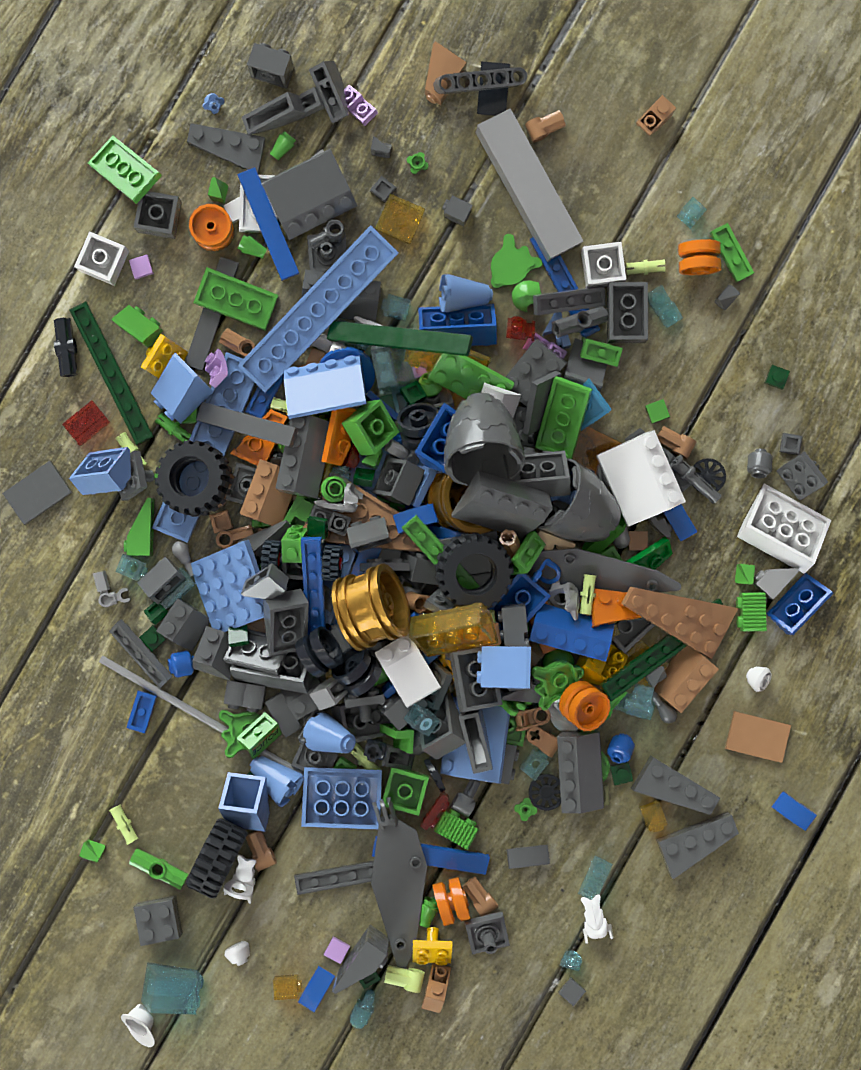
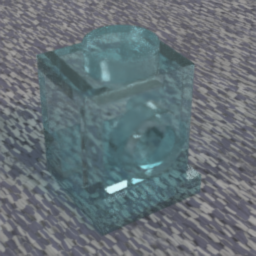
[677,197,707,229]
[115,554,148,581]
[519,749,549,781]

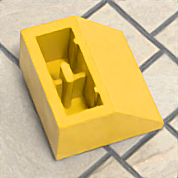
[576,644,628,685]

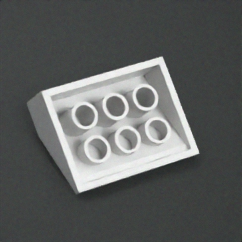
[596,430,686,527]
[737,484,831,574]

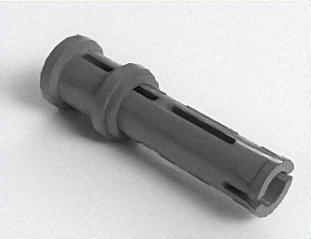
[670,455,721,504]

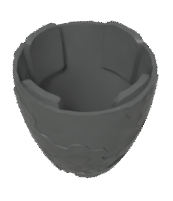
[444,393,525,486]
[538,458,621,542]

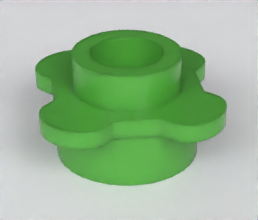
[407,152,428,174]
[514,798,537,821]

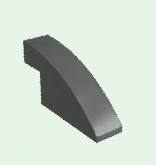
[242,87,325,135]
[459,709,493,774]

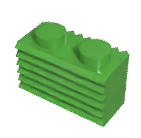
[736,592,767,632]
[434,808,479,850]

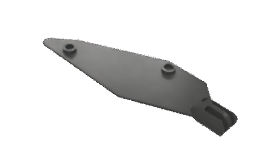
[511,548,681,598]
[371,797,427,969]

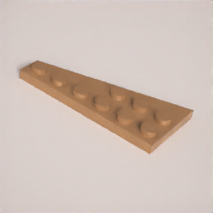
[621,587,738,659]

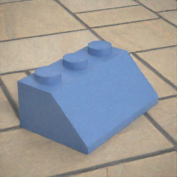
[69,447,131,495]

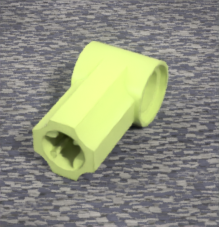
[384,965,425,993]

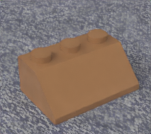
[240,459,293,526]
[648,646,719,713]

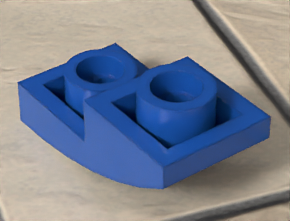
[393,503,439,534]
[772,791,817,831]
[298,966,335,1013]

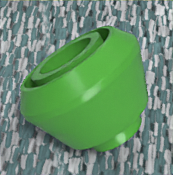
[418,372,443,397]
[321,476,346,503]

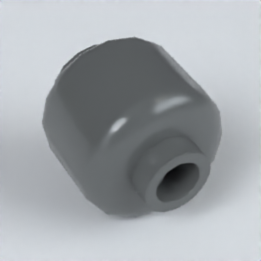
[747,449,773,478]

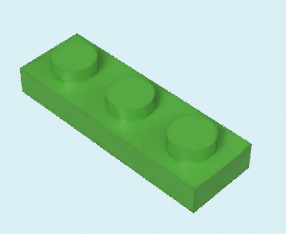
[710,223,754,283]

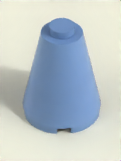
[439,274,493,313]
[303,713,356,753]
[250,756,304,807]

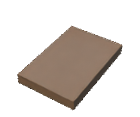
[725,711,791,763]

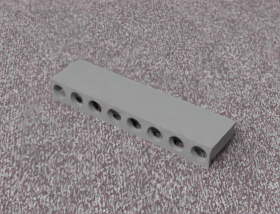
[475,108,583,262]

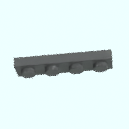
[533,286,606,315]
[109,619,173,689]

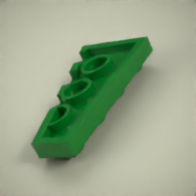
[625,537,673,570]

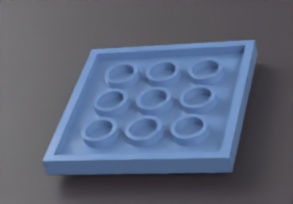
[191,540,264,632]

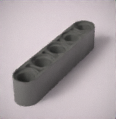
[433,67,527,94]

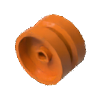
[189,204,234,251]
[678,239,722,275]
[559,681,610,731]
[432,877,471,927]

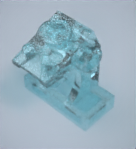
[614,683,656,720]

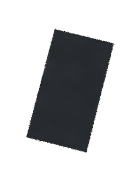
[477,61,510,116]

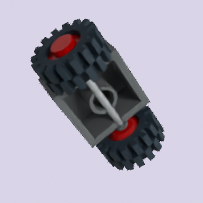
[261,535,343,581]

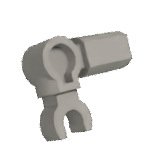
[385,439,419,466]
[93,571,131,607]

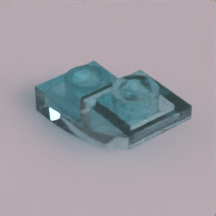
[648,285,683,328]
[577,856,613,900]

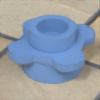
[203,93,225,114]

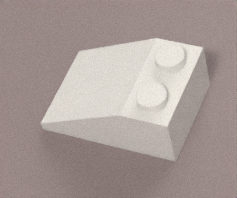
[375,634,441,708]

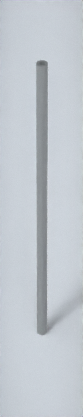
[99,656,304,778]

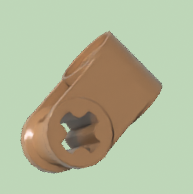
[514,706,551,732]
[525,726,558,758]

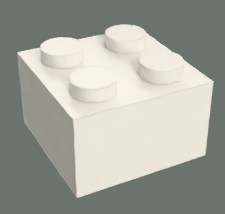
[74,231,129,286]
[581,242,626,288]

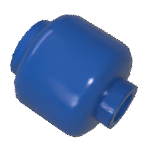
[167,650,195,678]
[607,734,635,763]

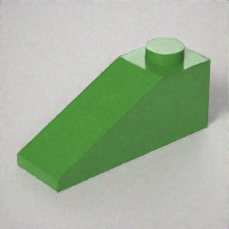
[124,498,155,556]

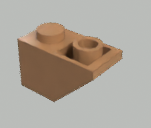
[636,95,676,136]
[421,963,451,1013]

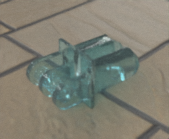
[350,990,375,1029]

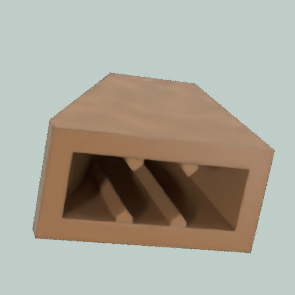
[425,41,467,106]

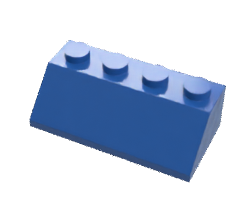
[418,304,497,346]
[529,604,615,662]

